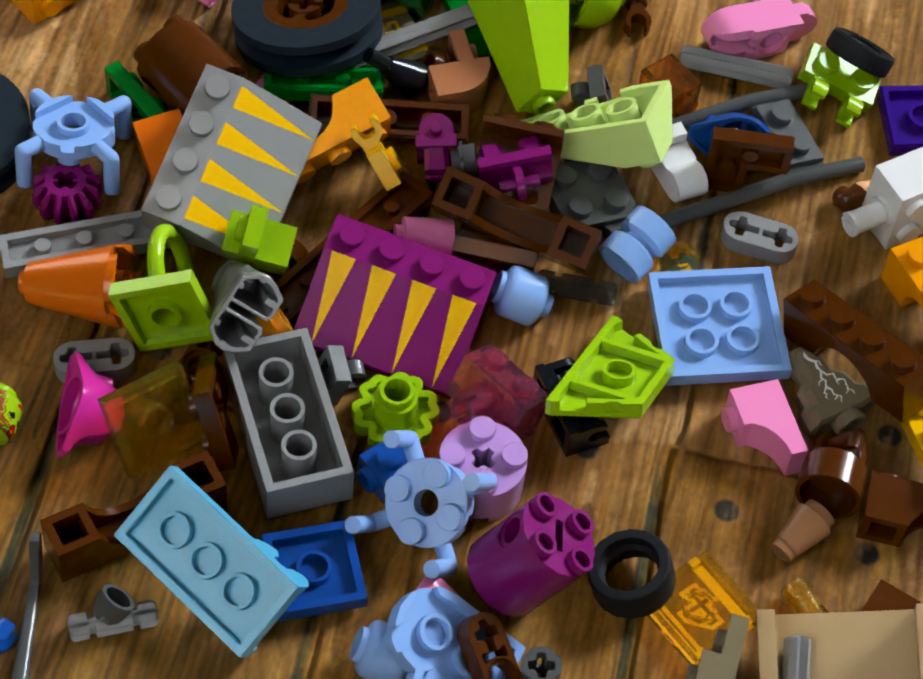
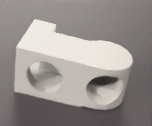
[651,122,709,203]

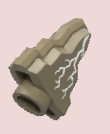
[788,346,876,438]

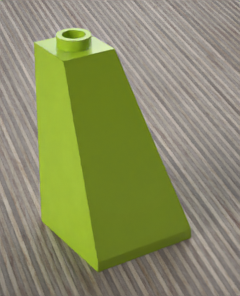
[467,0,569,115]

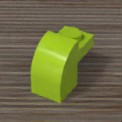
[221,204,298,276]

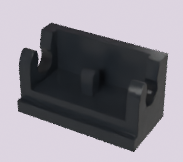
[531,358,610,457]

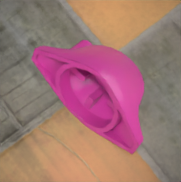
[56,351,123,457]

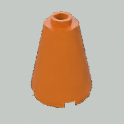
[18,243,141,329]

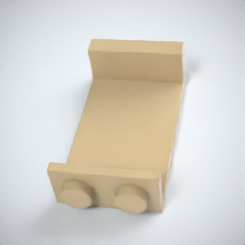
[756,603,923,679]

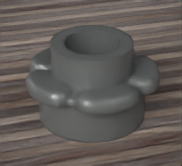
[450,141,478,176]

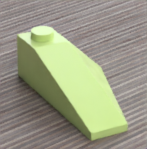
[520,80,673,168]

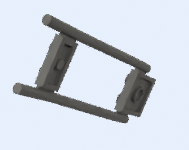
[549,83,865,239]

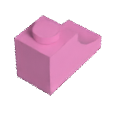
[721,379,808,476]

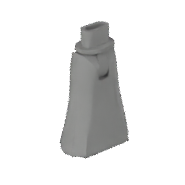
[209,260,283,353]

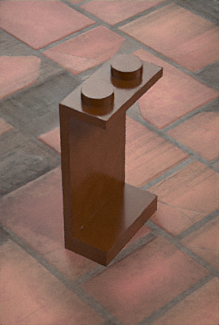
[452,113,565,273]

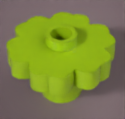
[351,372,440,448]

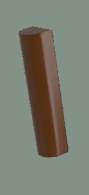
[309,94,470,146]

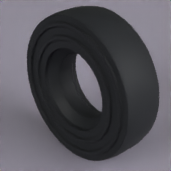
[826,27,895,78]

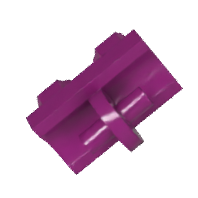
[415,113,457,183]
[477,136,554,201]

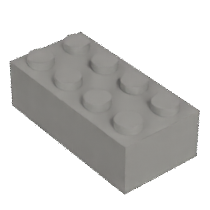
[223,327,354,519]

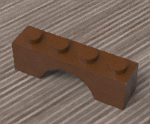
[431,166,602,276]
[783,279,923,423]
[40,450,228,582]
[856,471,923,547]

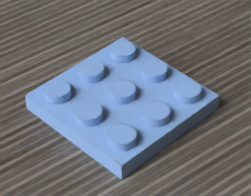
[646,266,792,386]

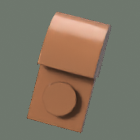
[426,29,491,114]

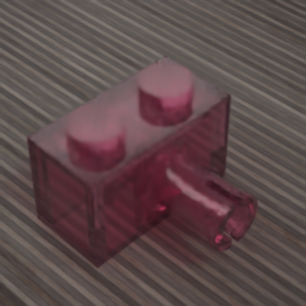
[446,344,549,440]

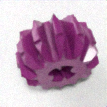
[32,160,102,225]

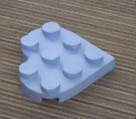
[383,587,526,679]

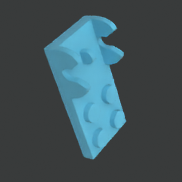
[114,465,309,658]

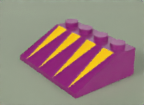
[294,214,497,399]

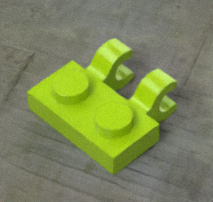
[798,42,881,128]

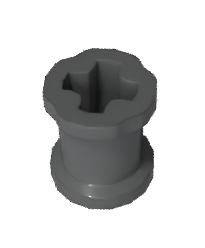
[520,646,562,679]

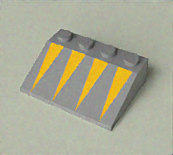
[141,63,322,270]

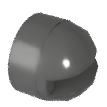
[93,584,134,626]

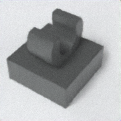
[570,64,612,108]
[318,345,366,405]

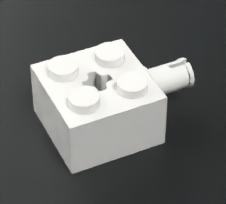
[841,147,923,250]

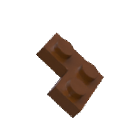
[704,126,795,192]
[188,352,239,472]

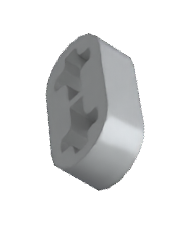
[720,211,799,264]
[53,337,136,383]

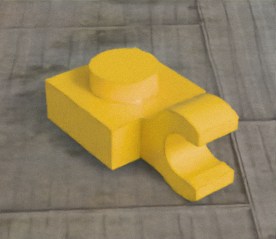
[350,113,403,191]

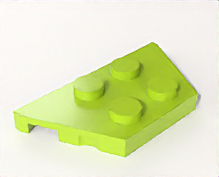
[545,315,675,418]

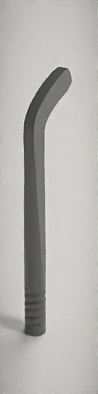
[11,532,43,679]

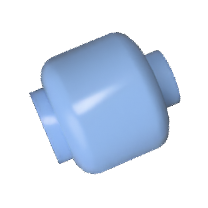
[489,265,554,326]
[349,620,407,679]

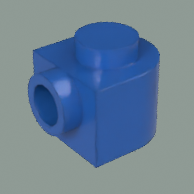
[356,442,408,504]

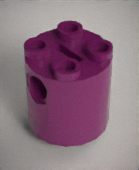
[467,492,595,617]

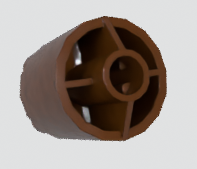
[133,15,249,117]

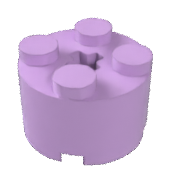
[438,416,528,522]

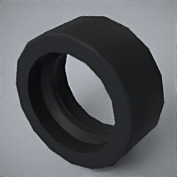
[587,529,676,619]

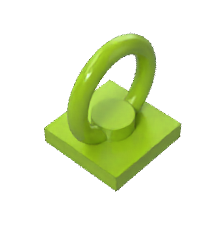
[108,223,213,352]

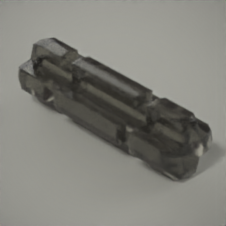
[538,270,617,306]

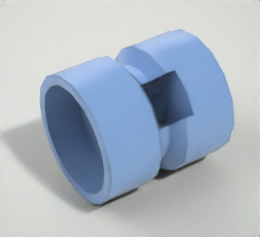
[598,205,676,284]

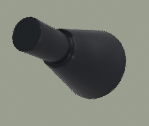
[362,48,428,98]

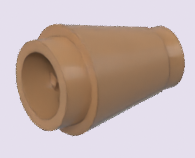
[770,499,835,564]

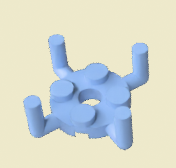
[14,88,132,195]
[345,430,497,579]

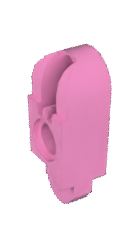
[701,0,817,60]

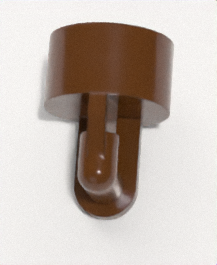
[795,429,868,519]

